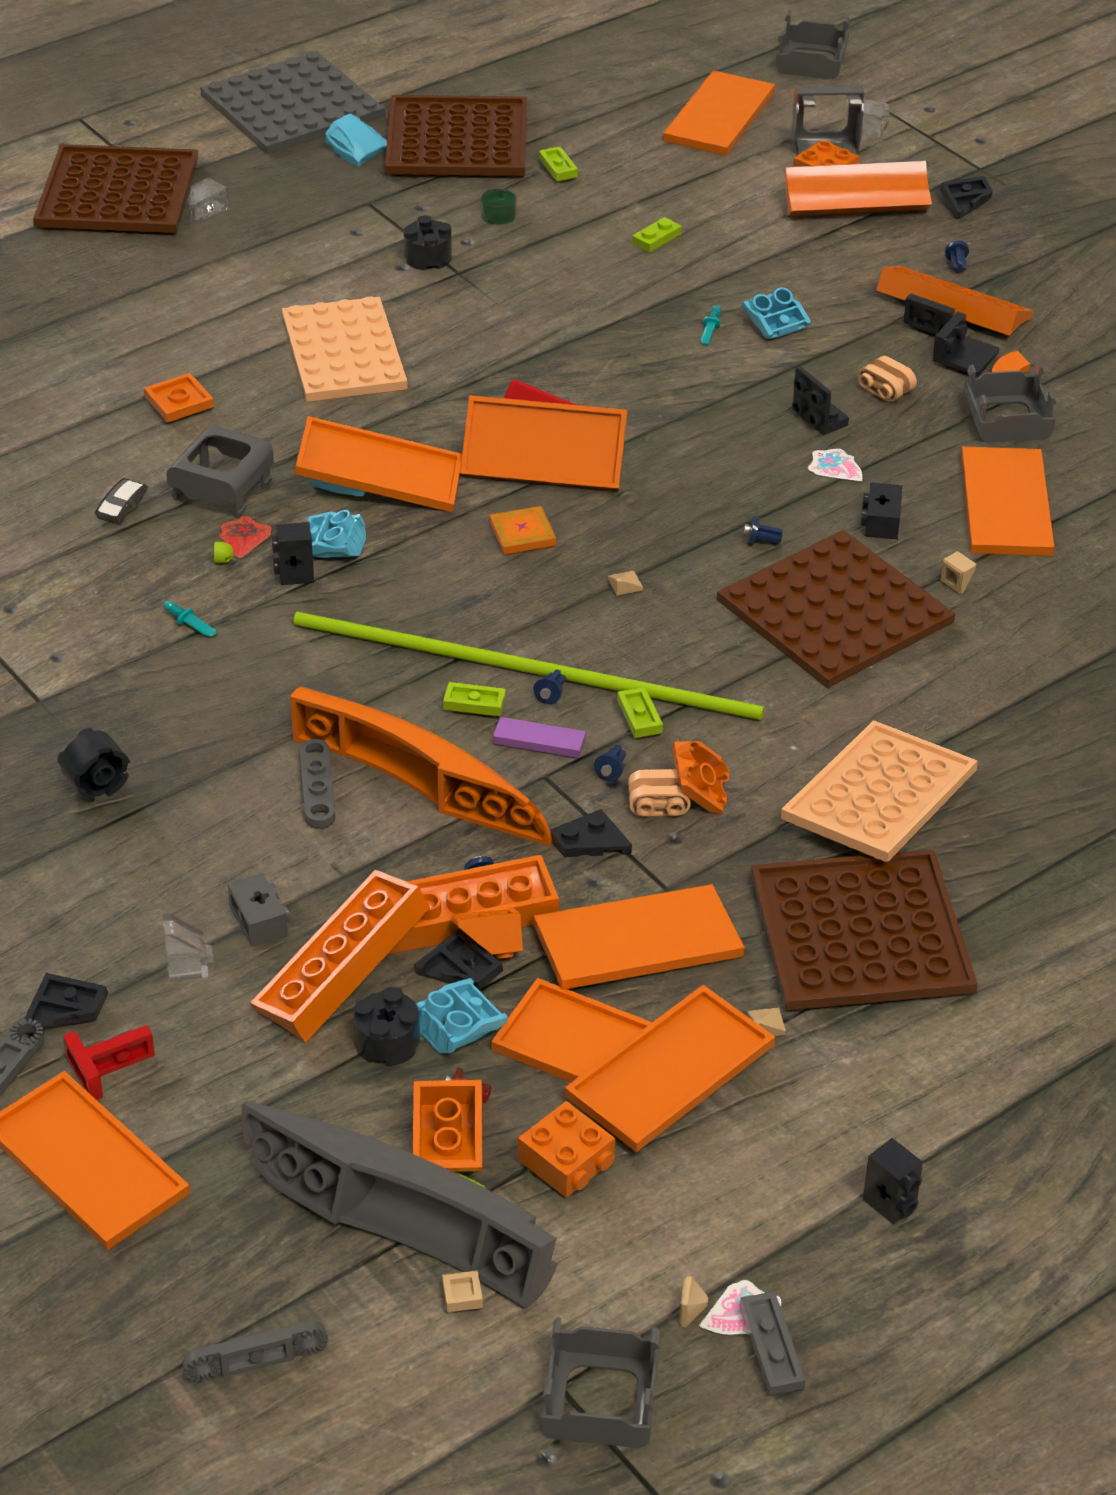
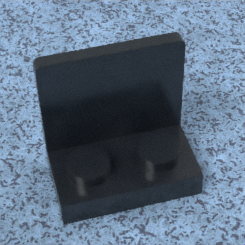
[903,293,955,335]
[932,311,1000,376]
[792,367,849,436]

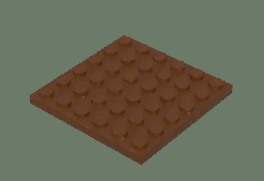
[385,95,527,177]
[33,144,199,234]
[717,530,955,688]
[751,849,978,1010]

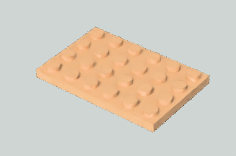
[282,297,408,402]
[781,720,978,862]

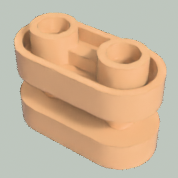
[858,356,917,402]
[628,769,691,816]

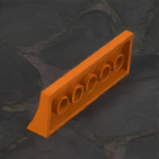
[785,161,932,217]
[876,266,1034,336]
[387,855,559,955]
[250,870,430,1044]

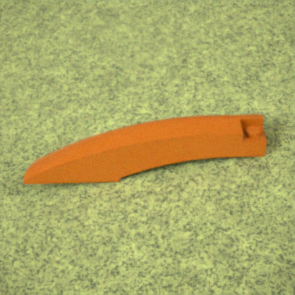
[290,686,552,846]

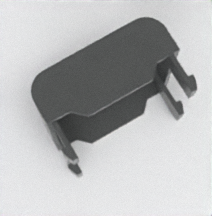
[776,10,850,79]
[791,85,864,155]
[964,361,1056,442]
[166,425,274,519]
[542,1317,660,1448]

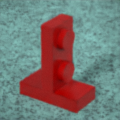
[63,1025,155,1100]

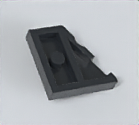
[940,176,993,220]
[550,809,632,857]
[414,929,503,990]
[24,973,108,1029]

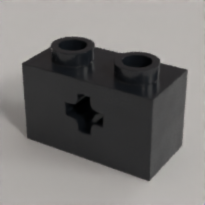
[861,482,903,540]
[271,522,314,585]
[863,1138,923,1224]

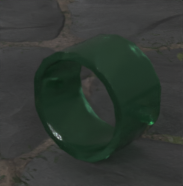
[481,189,516,225]

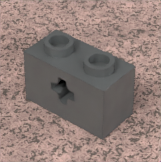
[228,873,290,947]

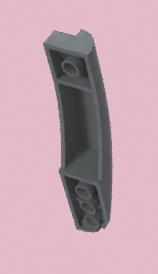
[241,1101,558,1308]

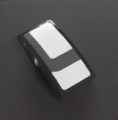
[94,478,148,525]

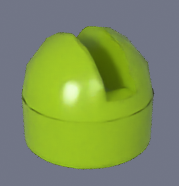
[214,541,233,564]

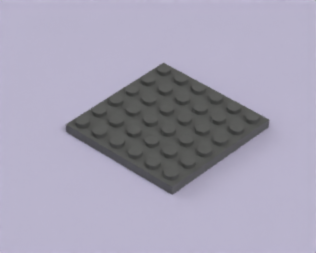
[200,51,385,154]

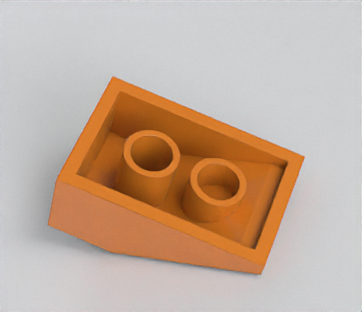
[413,1080,483,1172]

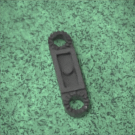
[300,739,336,829]
[0,1018,44,1095]
[182,1321,328,1383]

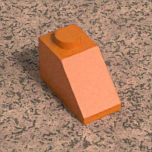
[451,908,523,958]

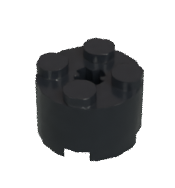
[404,215,452,270]
[57,728,130,800]
[353,987,420,1066]

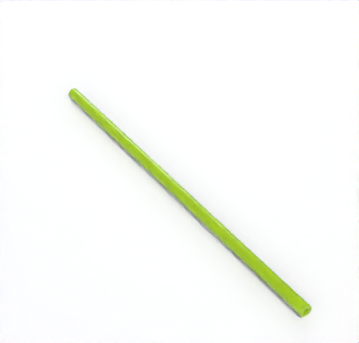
[293,611,764,721]

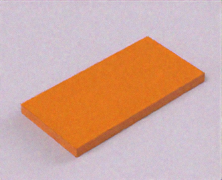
[663,70,775,156]
[460,395,628,490]
[294,416,462,512]
[961,446,1054,556]
[533,884,745,990]
[491,978,652,1082]
[564,985,775,1152]
[0,1071,191,1251]

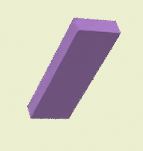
[493,717,586,758]

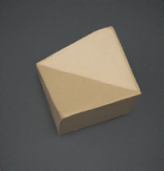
[941,551,976,594]

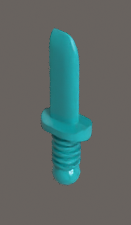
[701,305,721,346]
[164,600,217,637]

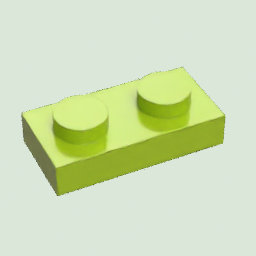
[539,146,578,182]
[632,217,682,253]
[443,682,506,717]
[617,687,663,738]

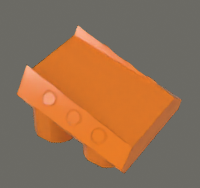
[671,741,729,814]

